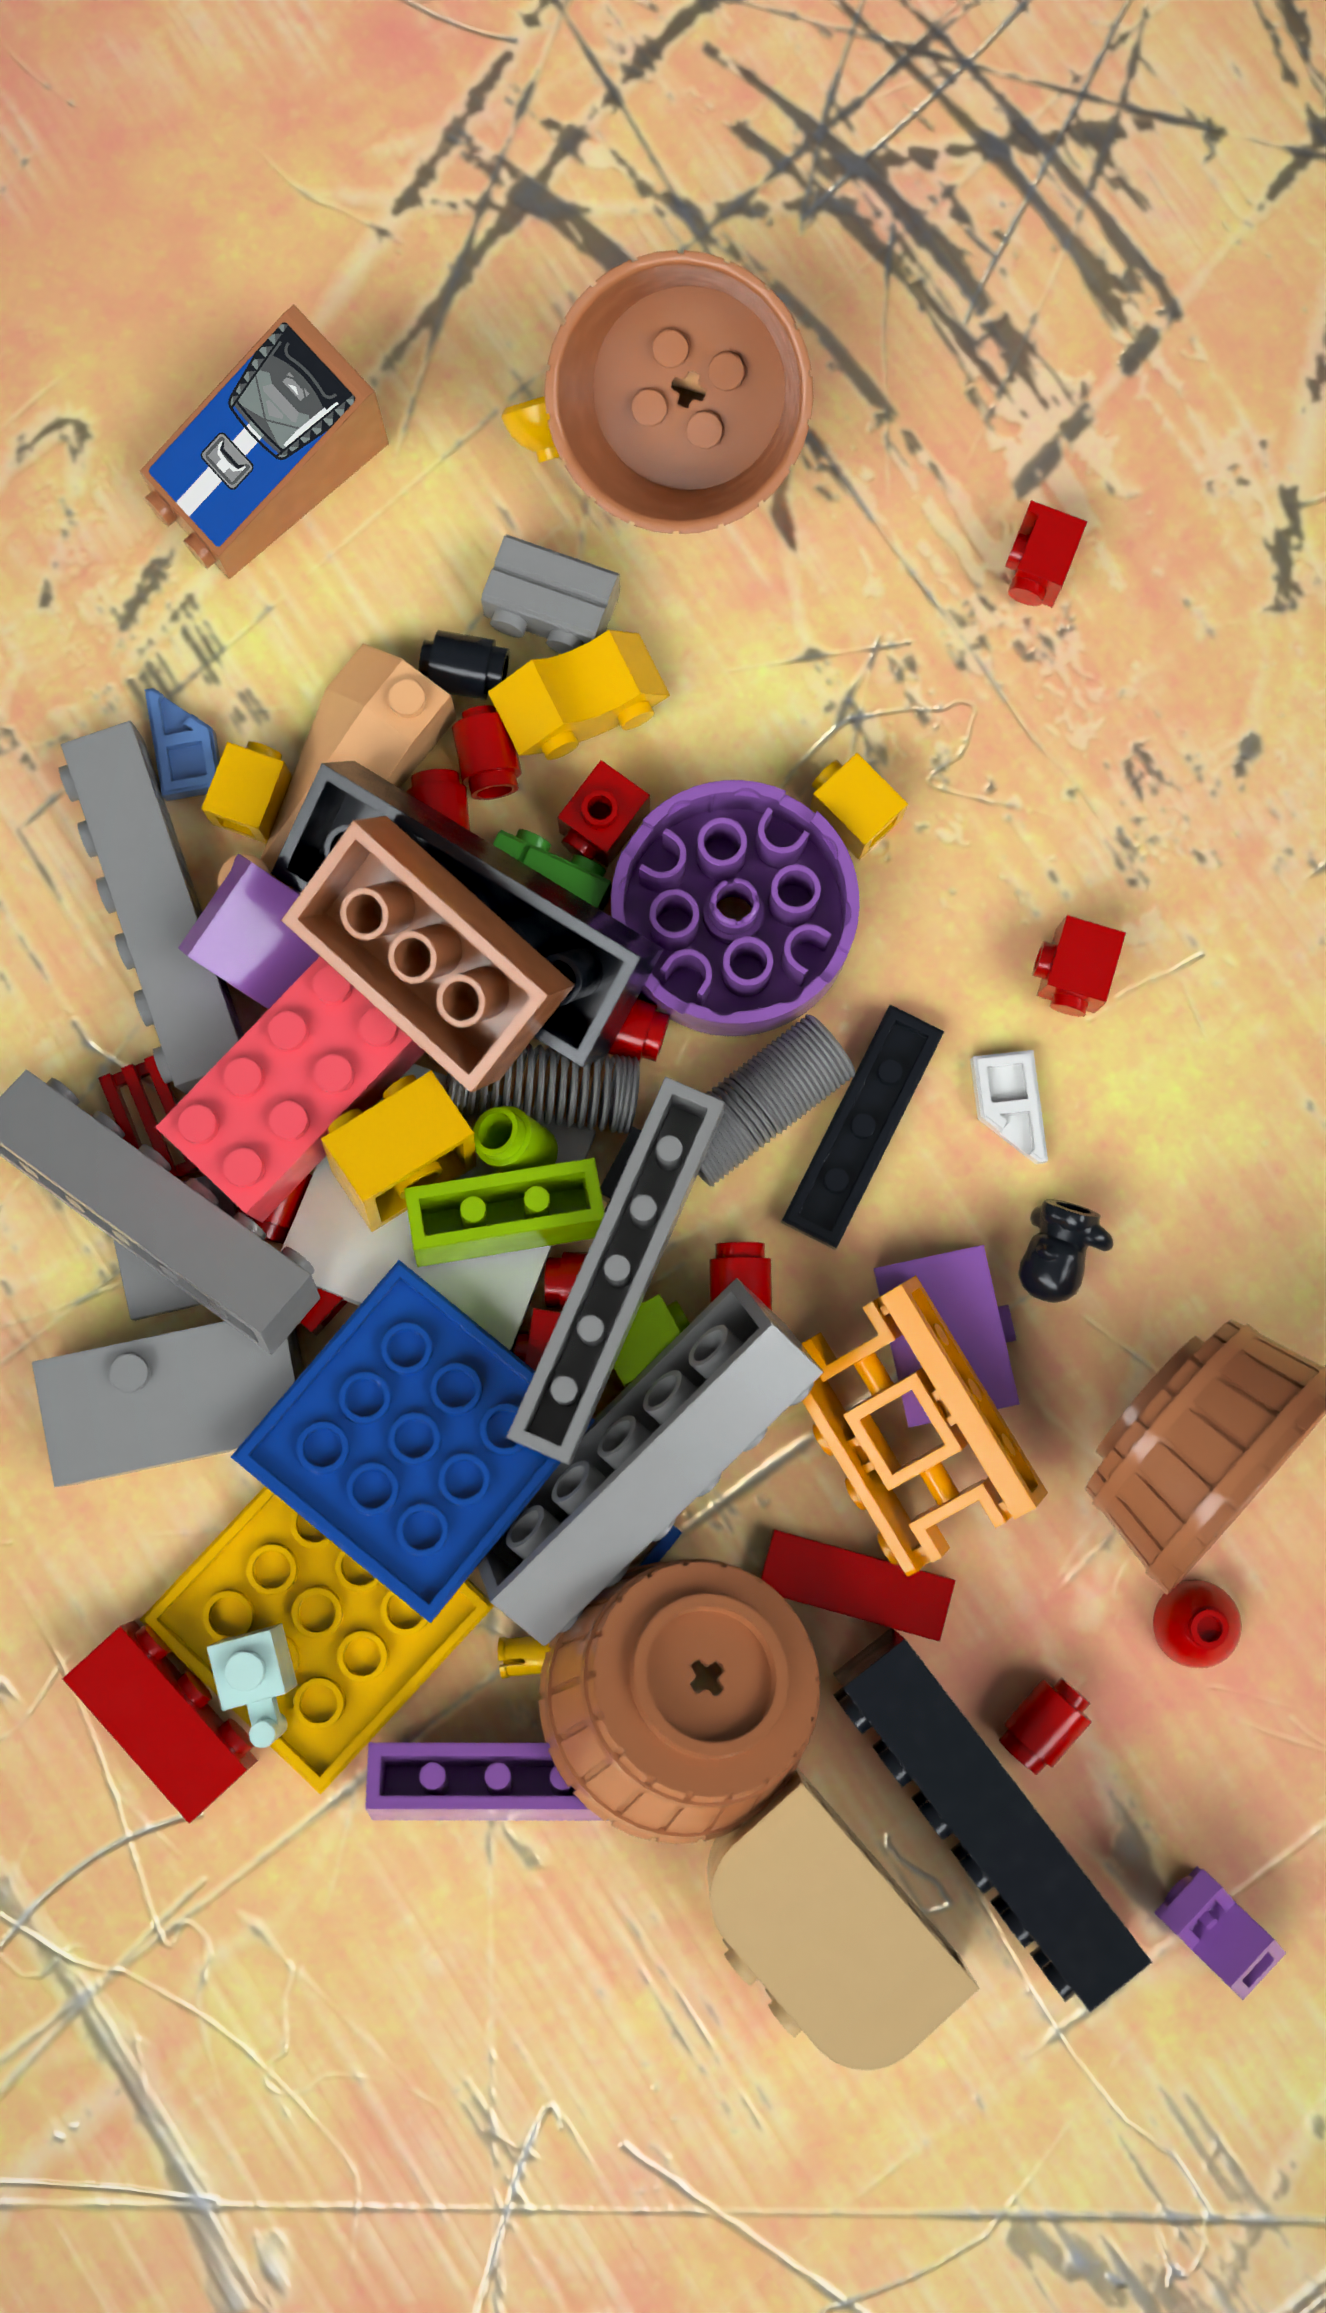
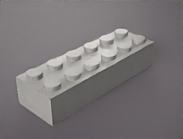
[478,1278,823,1647]

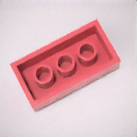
[155,956,425,1223]

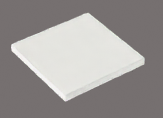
[281,1064,596,1352]

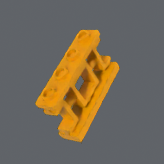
[801,1275,1048,1577]

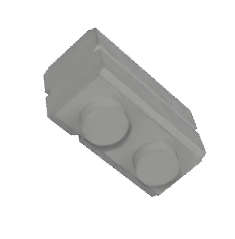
[481,534,620,654]

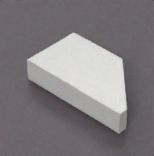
[970,1050,1048,1164]

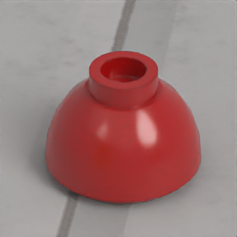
[1153,1580,1242,1668]

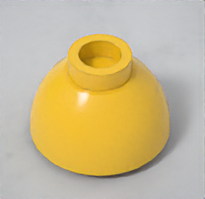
[501,396,560,463]

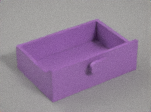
[178,853,320,1009]
[874,1245,1020,1428]

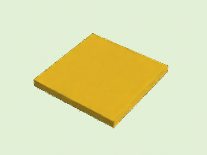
[139,1486,494,1795]

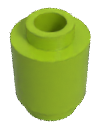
[473,1106,558,1173]

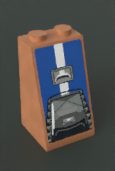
[140,305,389,579]

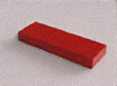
[760,1529,956,1642]

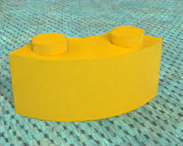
[488,630,670,760]

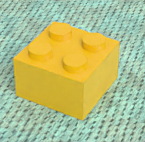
[321,1070,477,1232]

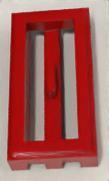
[98,1055,199,1179]

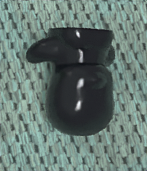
[1018,1199,1114,1303]

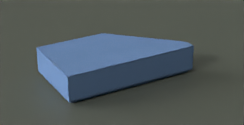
[144,688,220,801]

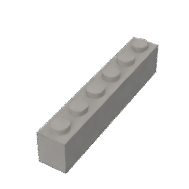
[59,721,244,1094]
[0,1069,321,1355]
[507,1077,725,1466]

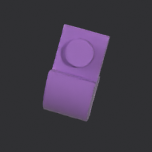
[1154,1866,1286,2000]

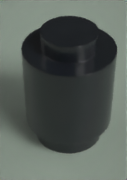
[419,630,509,700]

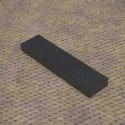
[781,1005,945,1250]

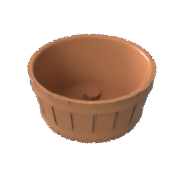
[544,250,813,534]
[1085,1319,1326,1595]
[539,1559,820,1844]

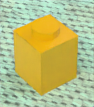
[201,741,292,843]
[809,753,908,860]

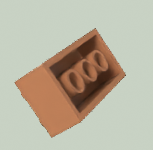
[281,816,575,1093]

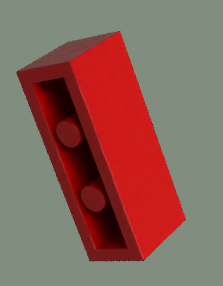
[62,1620,258,1824]

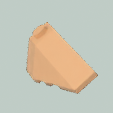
[261,644,457,889]

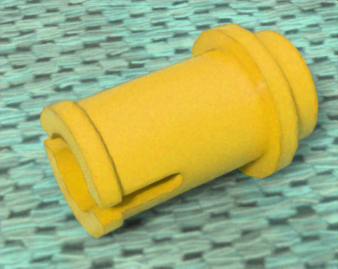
[498,1636,551,1679]

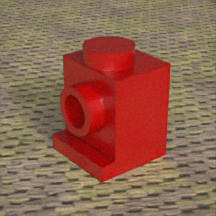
[1005,500,1088,608]

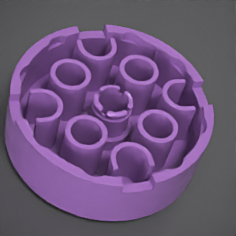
[611,780,860,1036]

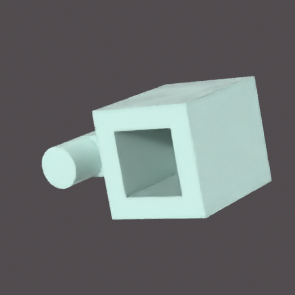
[207,1623,298,1748]

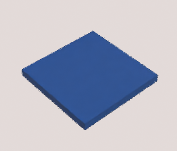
[231,1260,595,1623]

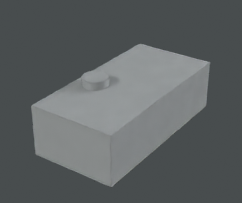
[32,1321,304,1487]

